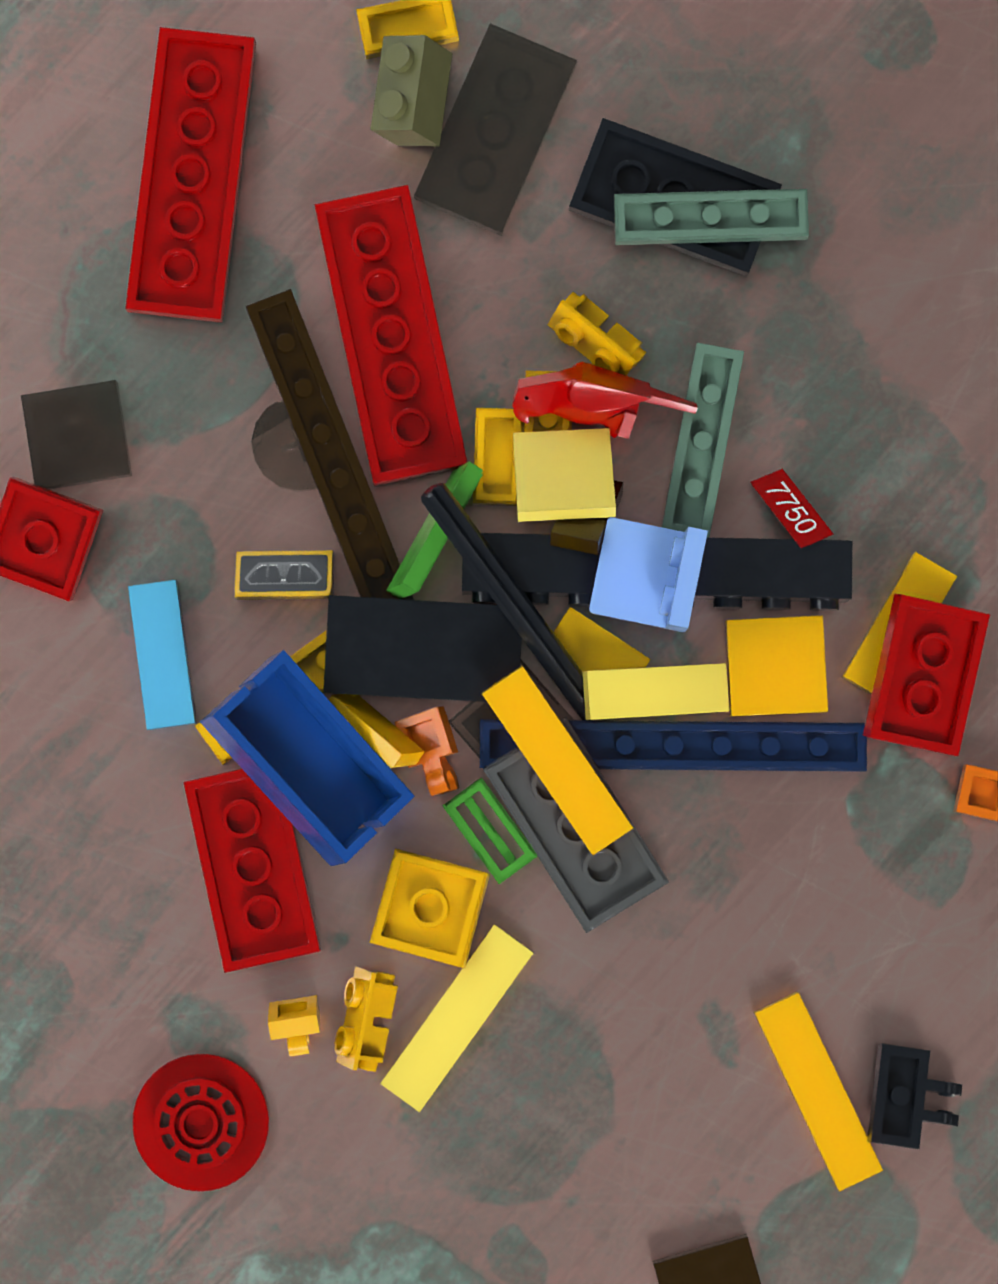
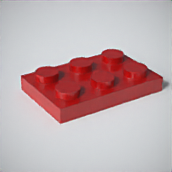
[863,593,990,756]

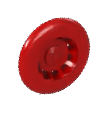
[132,1054,269,1192]

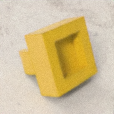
[268,995,320,1056]

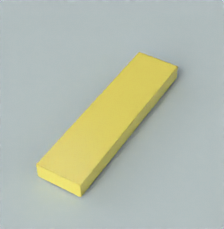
[380,924,534,1112]

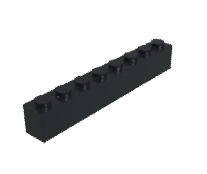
[462,533,853,611]

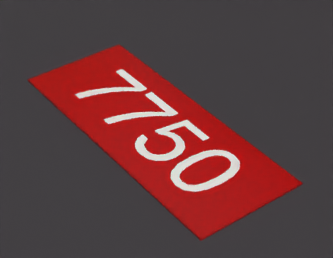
[750,468,834,548]

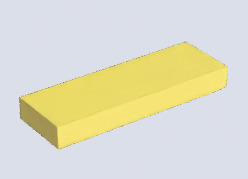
[582,663,729,720]

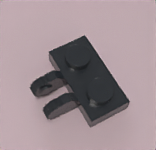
[867,1043,962,1149]

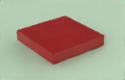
[0,477,104,601]

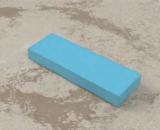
[128,580,197,730]

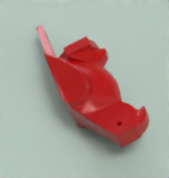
[512,361,697,439]

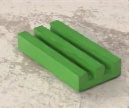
[442,777,537,884]

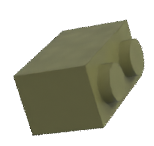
[370,35,453,147]

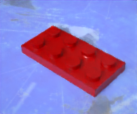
[183,769,321,973]

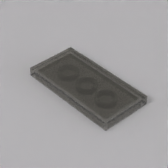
[414,23,577,236]

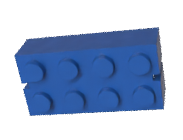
[200,650,415,866]

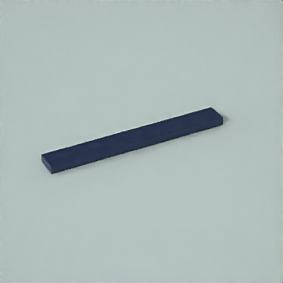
[479,719,867,772]

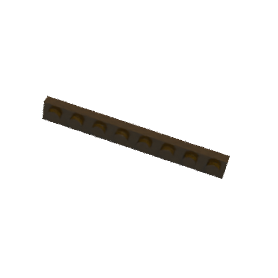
[246,289,414,600]

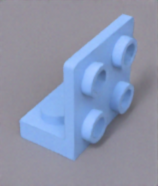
[589,517,708,632]

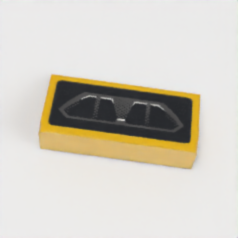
[235,550,333,600]

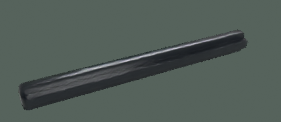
[421,483,586,720]

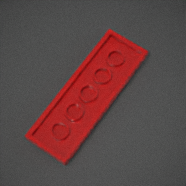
[125,27,256,323]
[314,185,467,486]

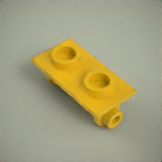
[547,291,647,376]
[334,966,398,1072]

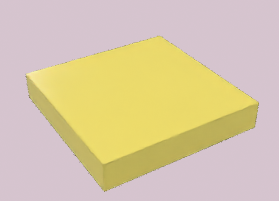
[513,428,616,522]

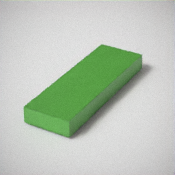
[386,461,483,599]

